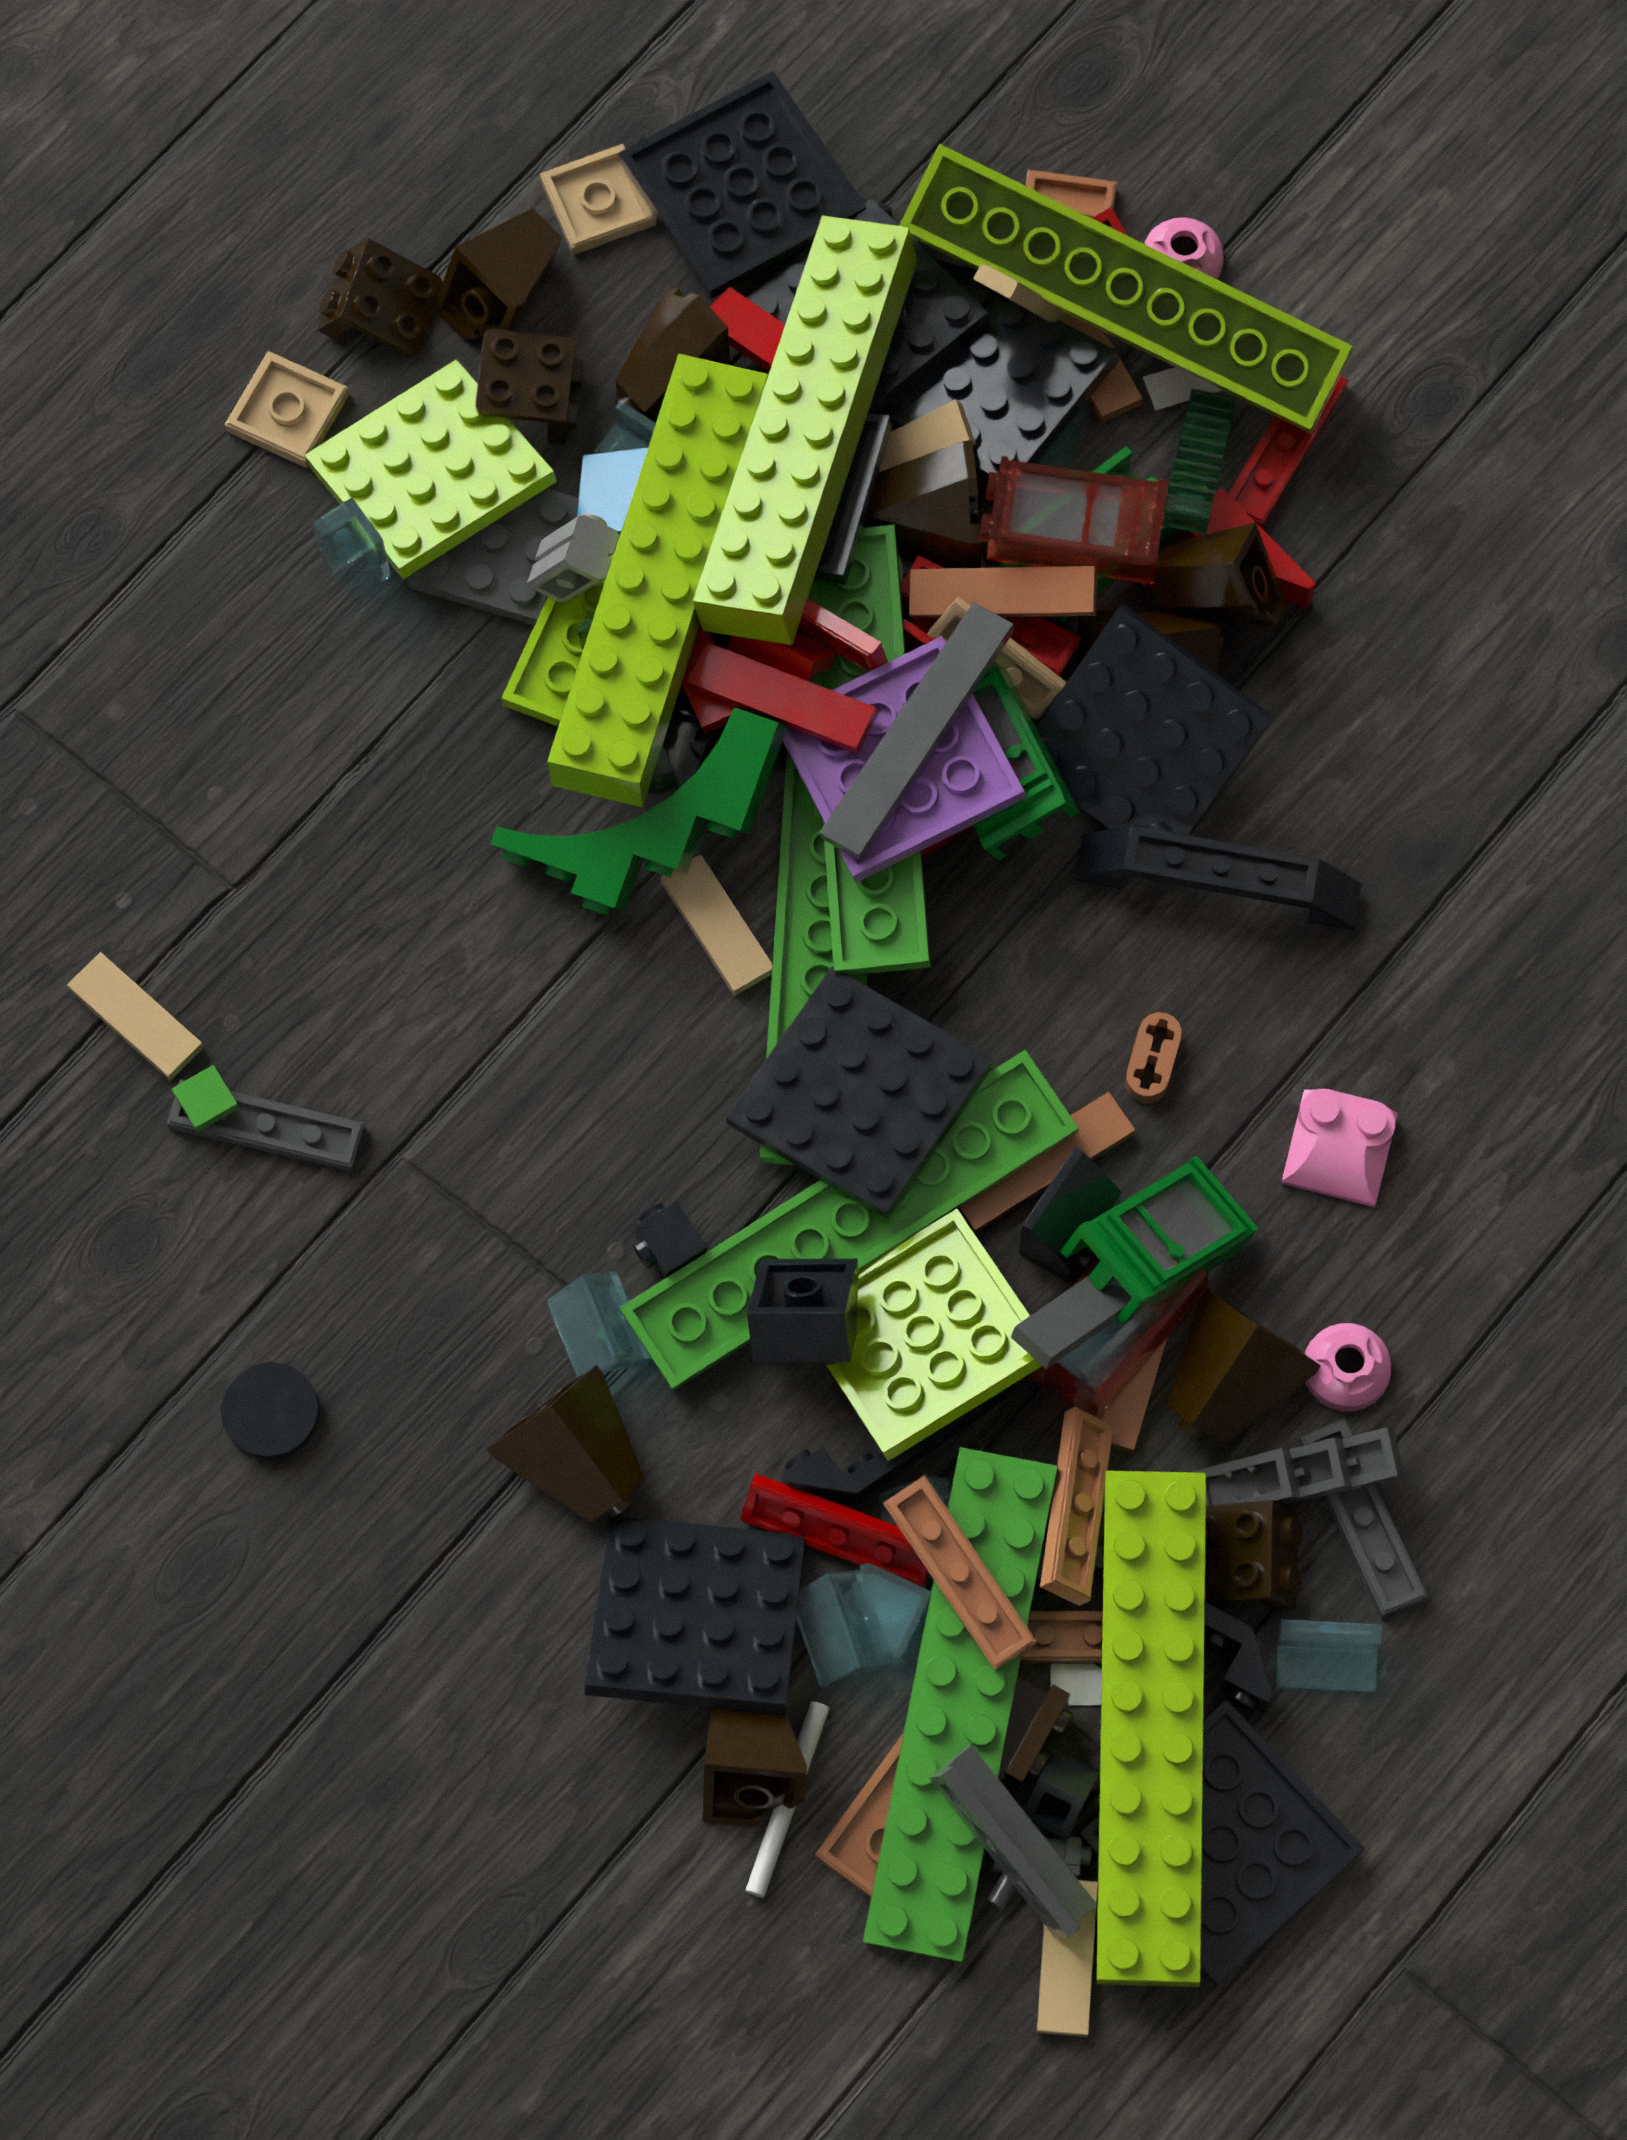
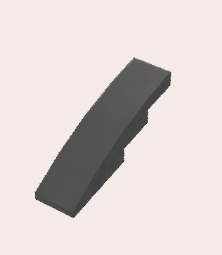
[1193,1427,1404,1506]

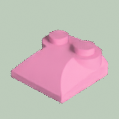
[1281,1089,1398,1207]

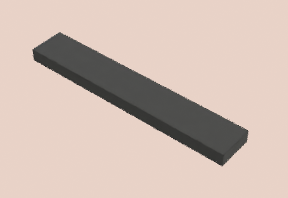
[819,602,1015,861]

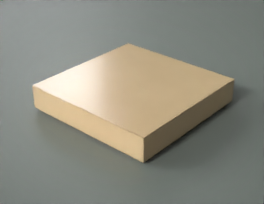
[540,144,656,255]
[225,351,350,468]

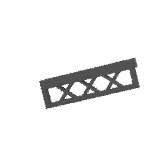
[929,1745,1098,1938]

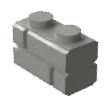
[527,513,620,603]

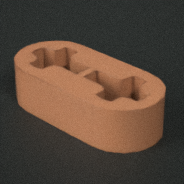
[1125,1012,1182,1104]

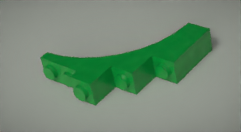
[491,707,787,916]

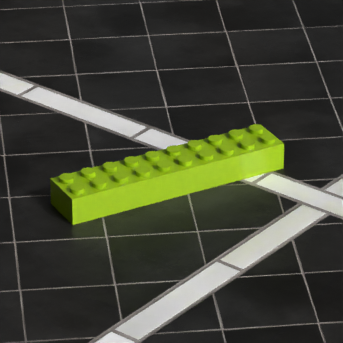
[899,144,1353,434]
[693,216,917,645]
[547,354,768,808]
[1097,1471,1206,1987]

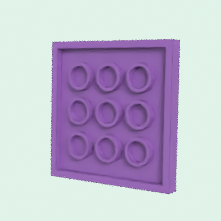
[783,636,1026,883]

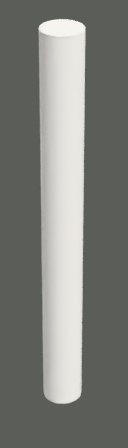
[745,1701,829,1898]

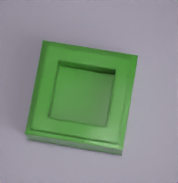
[172,1065,239,1133]

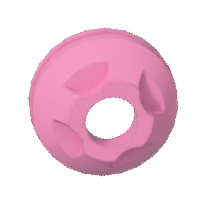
[1144,218,1224,280]
[1305,1323,1391,1412]

